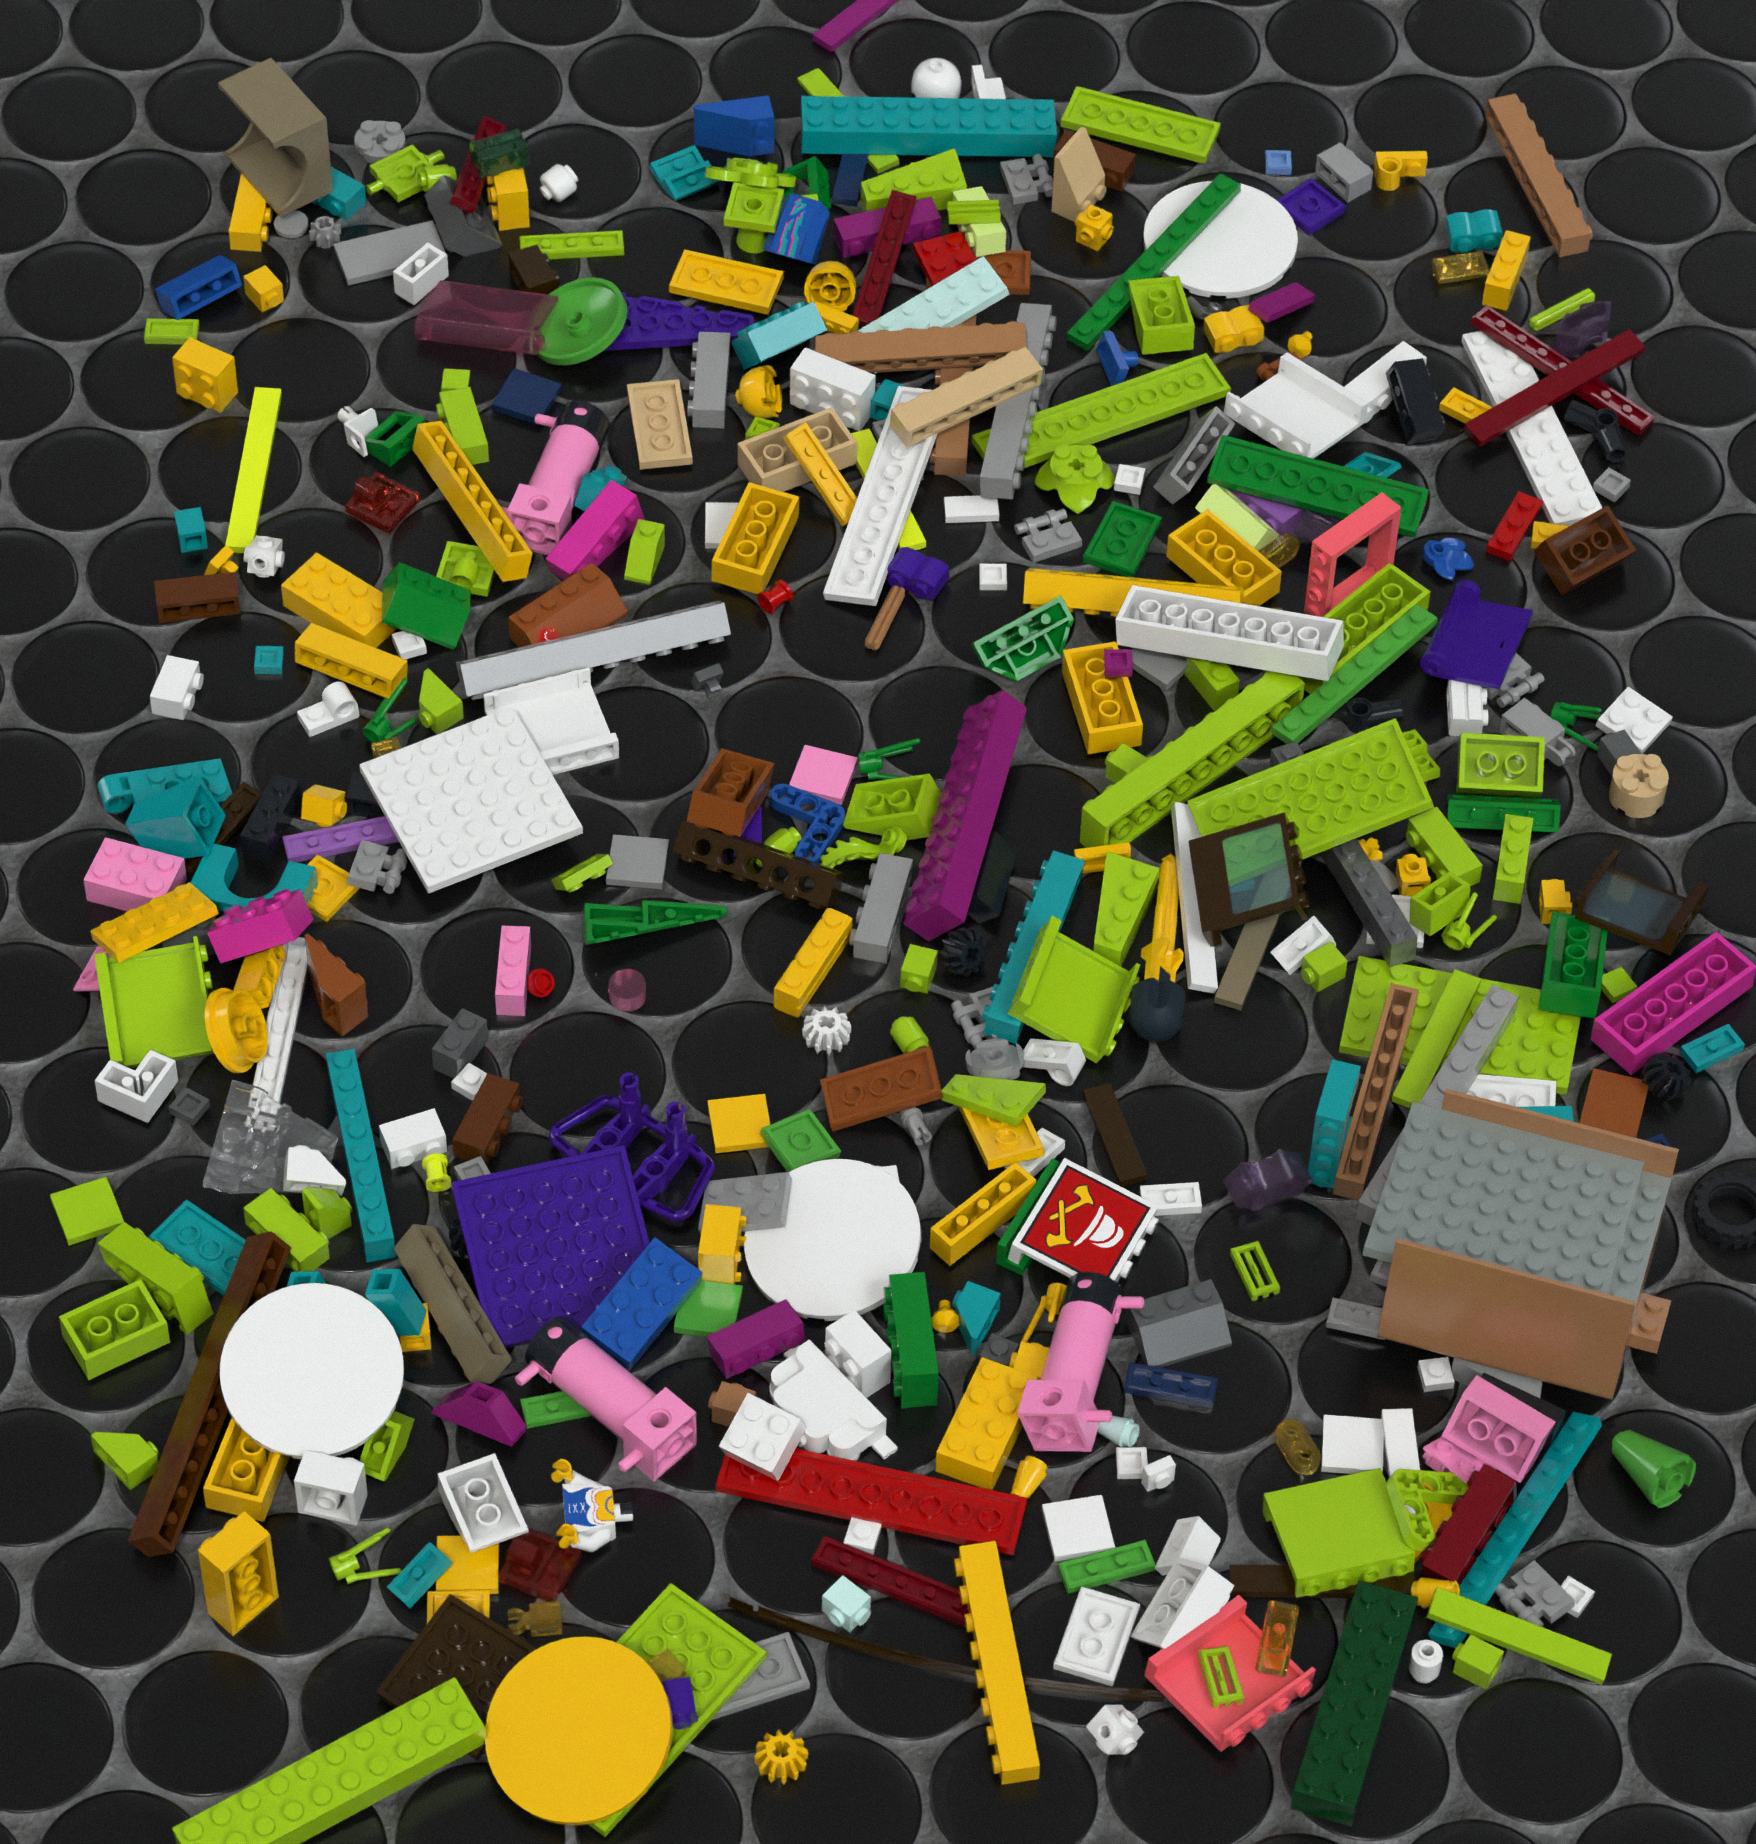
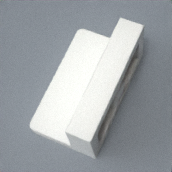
[971,65,1006,99]
[1155,1516,1221,1576]

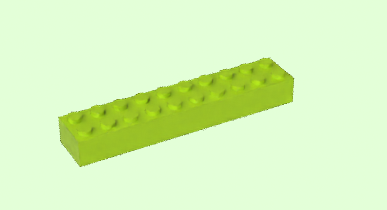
[1080,671,1305,848]
[172,1677,487,1844]

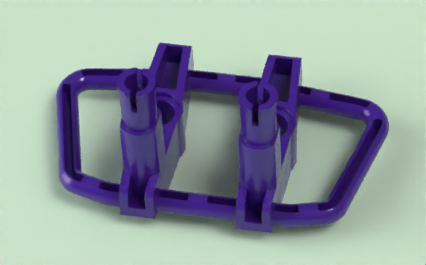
[549,1072,715,1222]

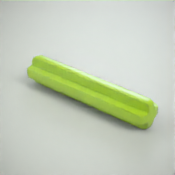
[1529,288,1595,331]

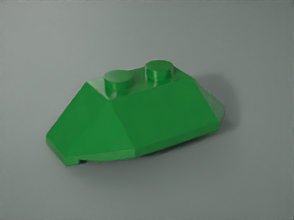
[972,595,1074,682]

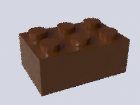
[1534,505,1636,596]

